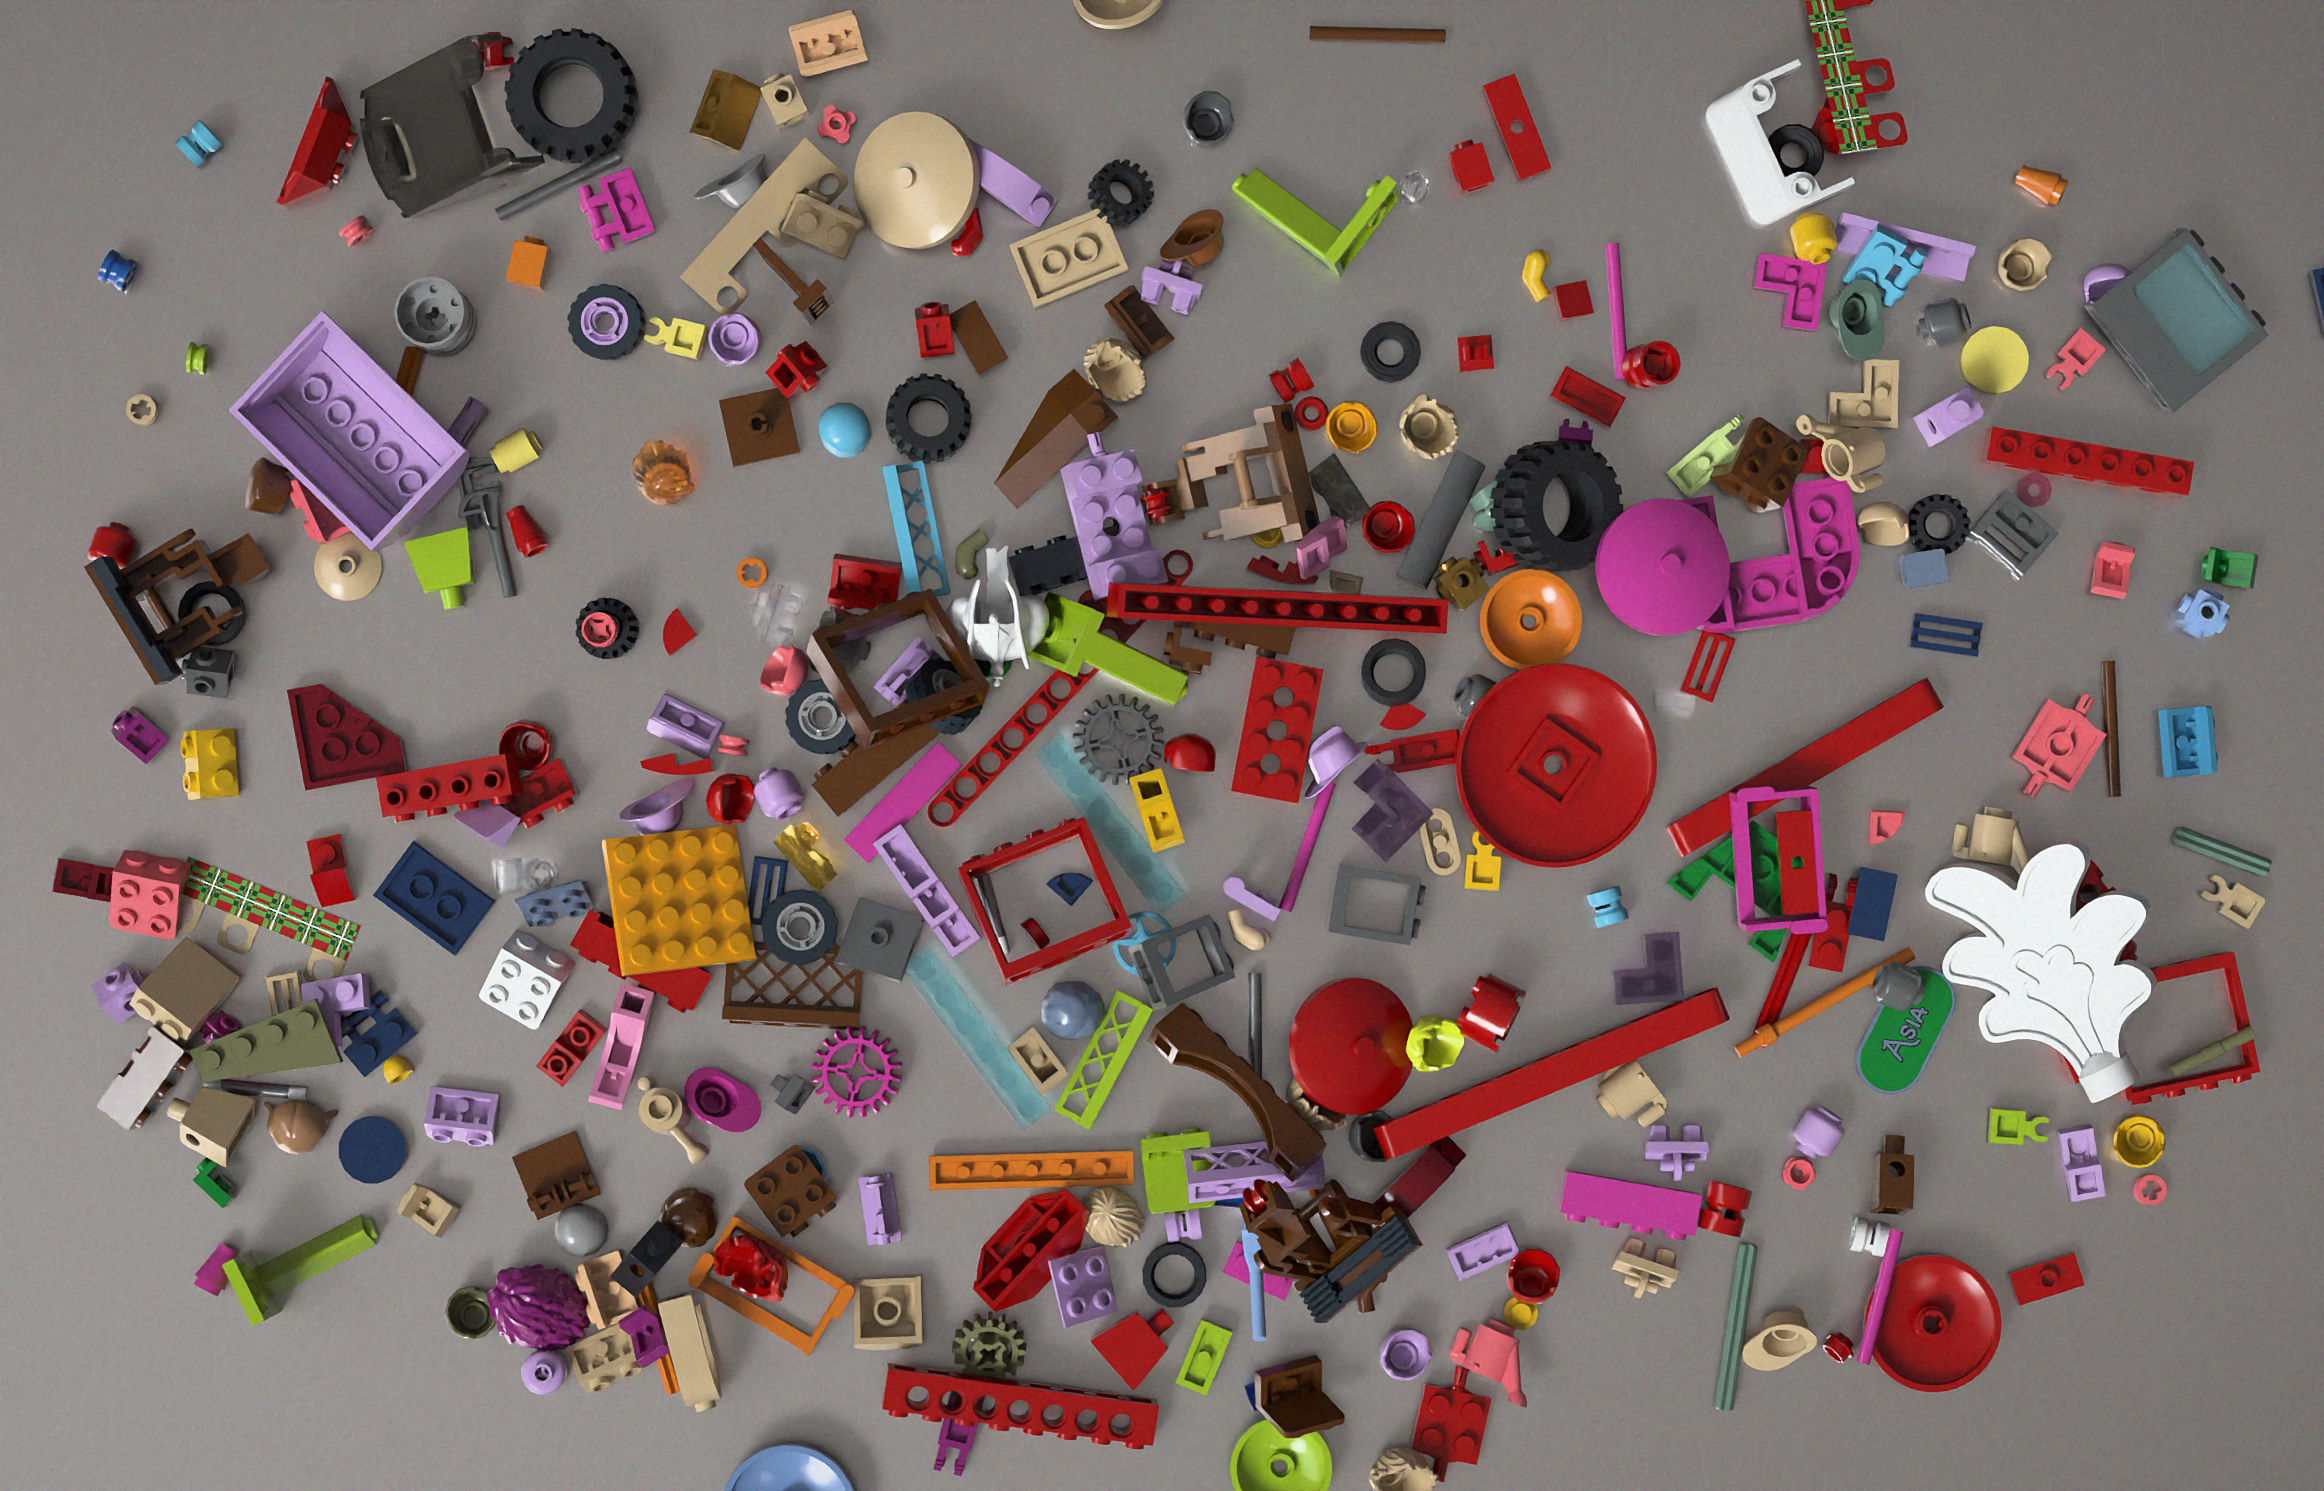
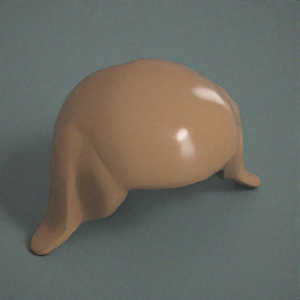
[264,1100,338,1154]

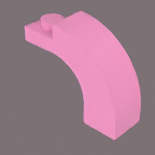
[589,983,654,1111]

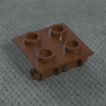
[512,1131,601,1220]

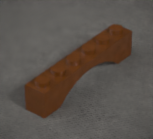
[1148,1002,1327,1183]

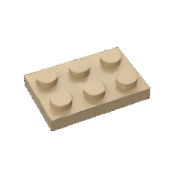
[1009,208,1129,309]

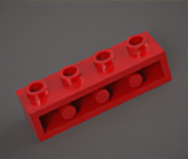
[376,753,522,823]

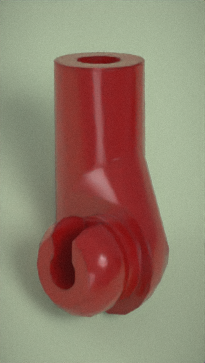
[951,208,984,257]

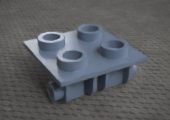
[515,879,595,927]

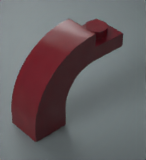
[1370,1136,1467,1218]

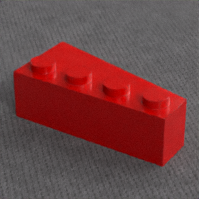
[570,908,715,1013]

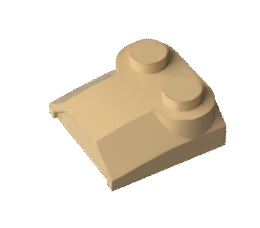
[853,1276,923,1350]

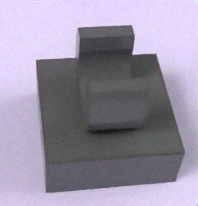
[770,1074,816,1115]

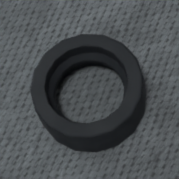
[178,581,246,646]
[1361,638,1426,707]
[1142,1242,1206,1308]

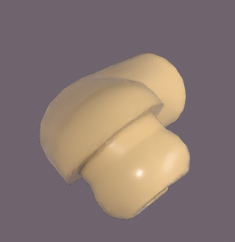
[1226,908,1271,950]

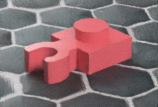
[2046,327,2106,390]

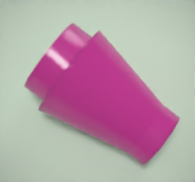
[194,1243,237,1297]

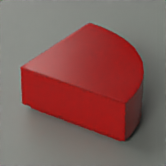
[663,608,698,656]
[1379,703,1426,730]

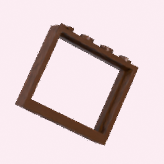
[806,589,990,750]

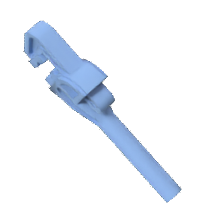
[1242,1223,1266,1341]

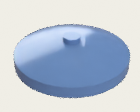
[724,1443,854,1491]

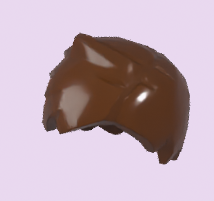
[659,1187,718,1248]

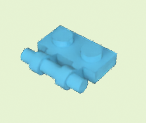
[1843,224,1928,306]

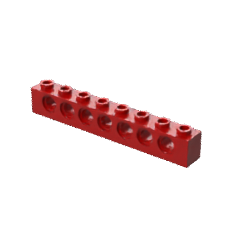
[881,1363,1159,1449]

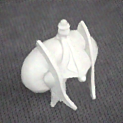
[946,545,1049,687]

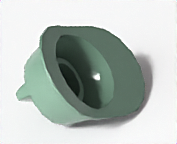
[1829,279,1884,361]

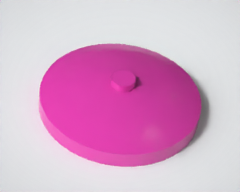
[1595,498,1730,636]

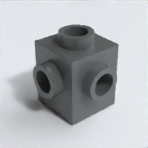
[181,647,235,698]

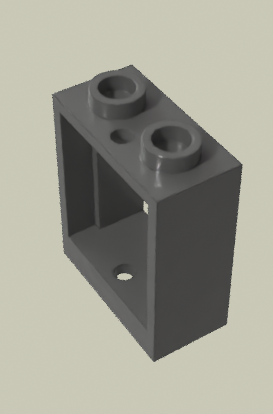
[1328,865,1426,945]
[1128,914,1235,1011]

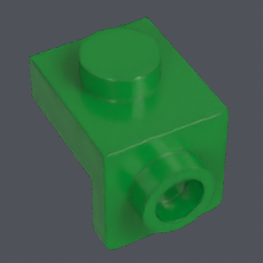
[2202,547,2258,589]

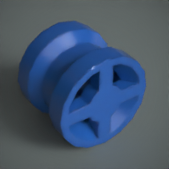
[97,249,138,292]

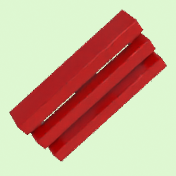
[1680,630,1736,703]

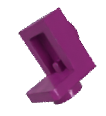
[619,1306,670,1367]

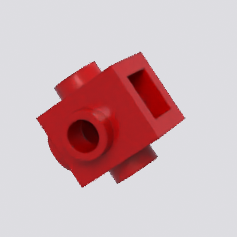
[765,341,828,398]

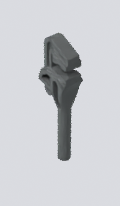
[457,457,517,598]

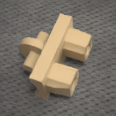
[1612,1238,1679,1299]

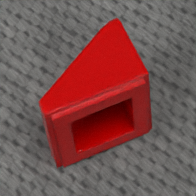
[1553,280,1594,321]

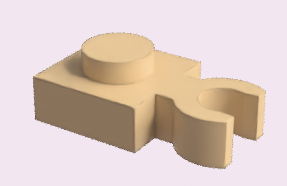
[2200,875,2266,929]

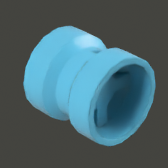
[175,120,223,168]
[1587,886,1629,928]

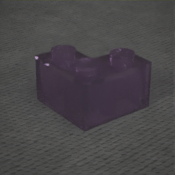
[1351,758,1434,862]
[1610,931,1684,1005]

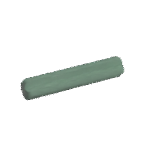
[2173,827,2272,876]

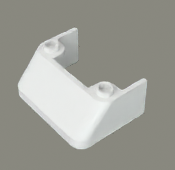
[1705,59,1855,226]

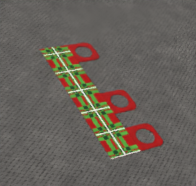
[1804,0,1908,154]

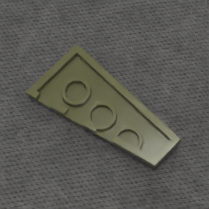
[189,998,343,1082]

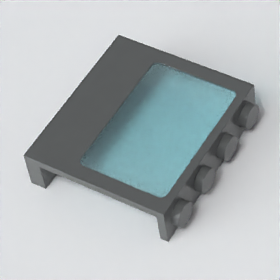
[2083,228,2269,412]

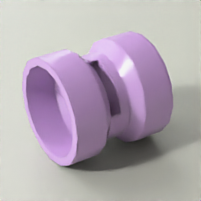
[1164,1208,1202,1243]

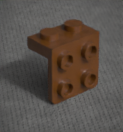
[1710,417,1807,513]
[744,1145,839,1238]
[1255,1355,1345,1438]

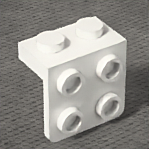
[479,929,575,1029]

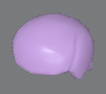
[2084,263,2135,302]
[708,312,761,365]
[1380,1329,1432,1381]

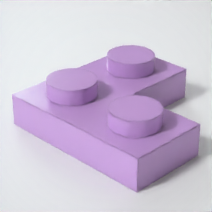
[301,973,370,1048]

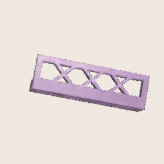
[1835,212,1976,283]
[1183,1141,1325,1203]

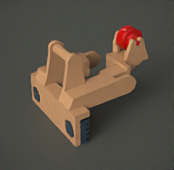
[1140,403,1320,543]

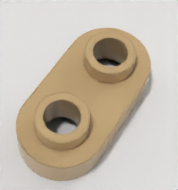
[1418,808,1461,875]

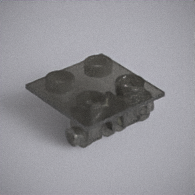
[1308,453,1372,530]

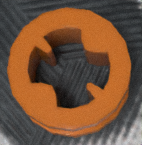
[736,557,768,589]

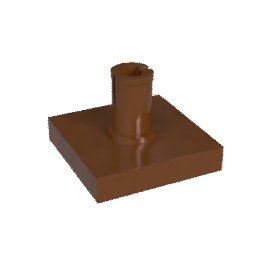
[719,388,800,468]

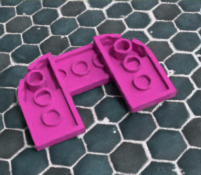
[1679,477,1860,633]

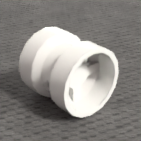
[1849,1217,1891,1257]

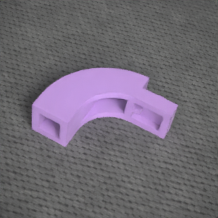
[968,138,1057,228]

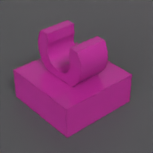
[1556,419,1593,446]

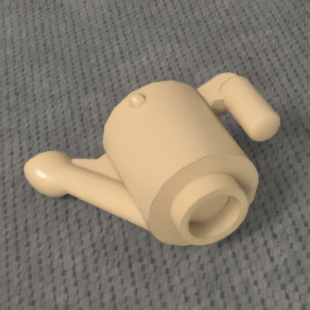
[1796,414,1886,493]
[1952,807,2030,875]
[1596,1059,1668,1128]
[638,1076,709,1163]

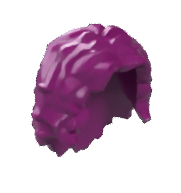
[487,1264,591,1351]

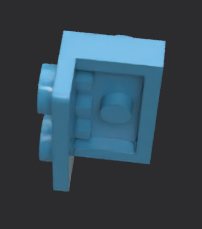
[2158,706,2218,778]

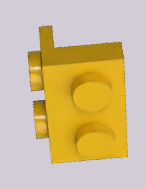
[180,728,239,800]

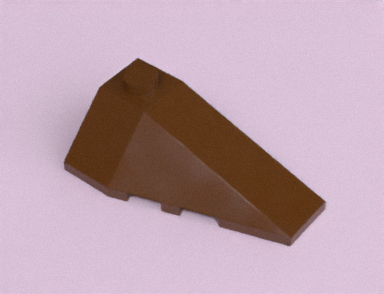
[994,369,1119,509]

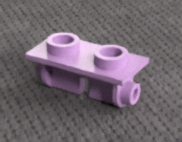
[873,636,943,707]
[858,1173,902,1245]

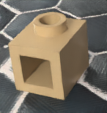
[760,73,810,130]

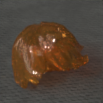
[632,440,694,506]

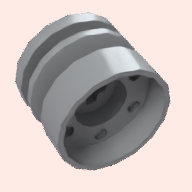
[394,276,476,357]

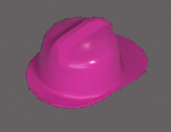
[684,1067,762,1133]

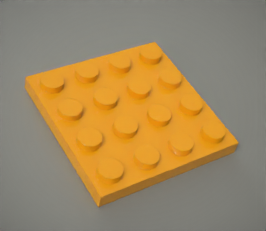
[601,825,756,976]

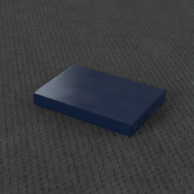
[373,841,496,956]

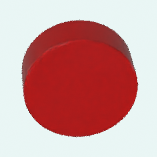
[1020,917,1050,950]

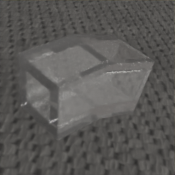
[1653,690,1697,717]

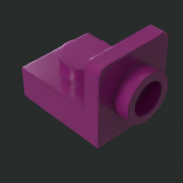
[111,706,169,764]

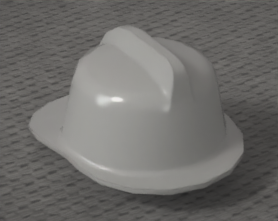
[694,154,768,209]

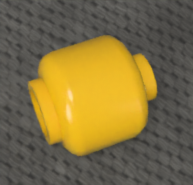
[1790,211,1838,264]

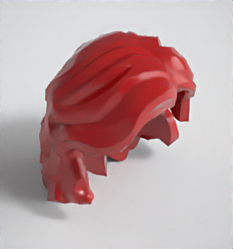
[714,1235,788,1302]

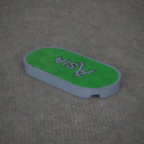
[1855,966,1956,1095]

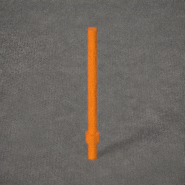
[1734,947,1915,1058]

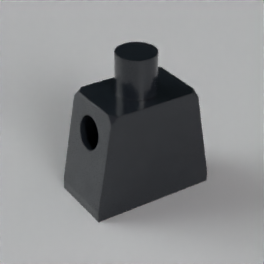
[610,1220,684,1298]

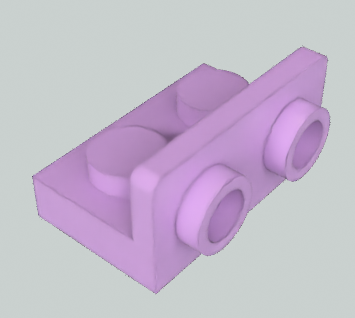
[424,1086,499,1147]

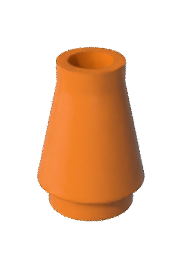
[2015,165,2069,205]

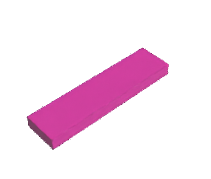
[844,742,963,863]

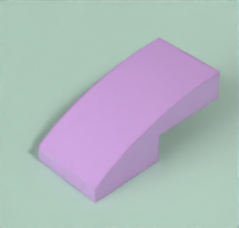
[2057,1124,2106,1202]

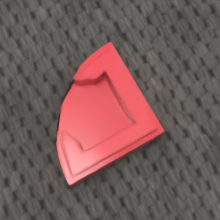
[1868,810,1905,844]

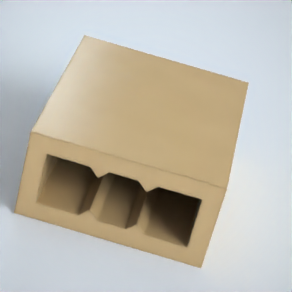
[129,937,240,1046]

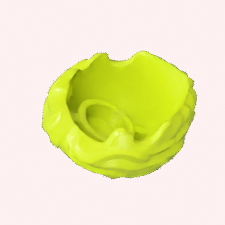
[1406,1015,1465,1072]

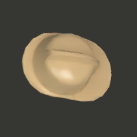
[1742,1308,1817,1371]

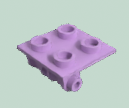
[1048,1245,1118,1328]

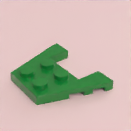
[1666,821,1800,963]

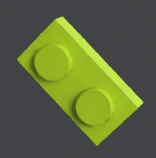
[1175,1319,1233,1396]

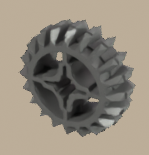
[1073,694,1165,786]

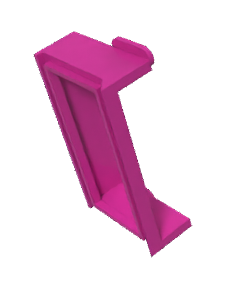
[1729,786,1828,934]

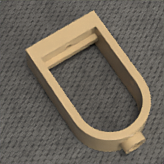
[658,1289,722,1412]

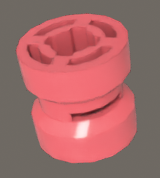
[581,612,619,647]

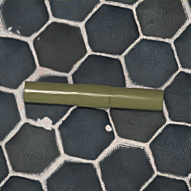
[2169,1026,2256,1077]

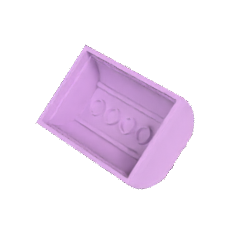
[228,311,469,552]

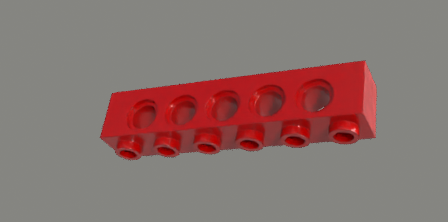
[1981,427,2194,498]

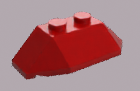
[276,76,358,209]
[973,1189,1089,1312]

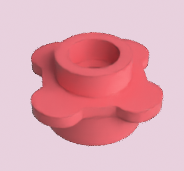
[817,105,856,143]

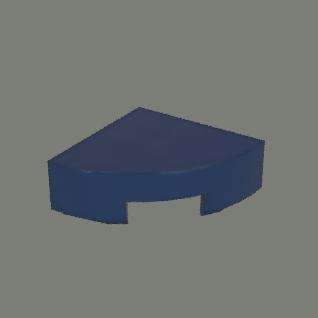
[1046,872,1094,906]

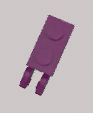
[933,1391,985,1476]

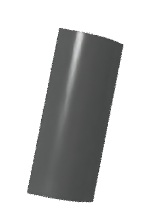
[1396,450,1486,590]

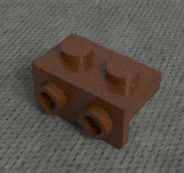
[1163,625,1212,676]

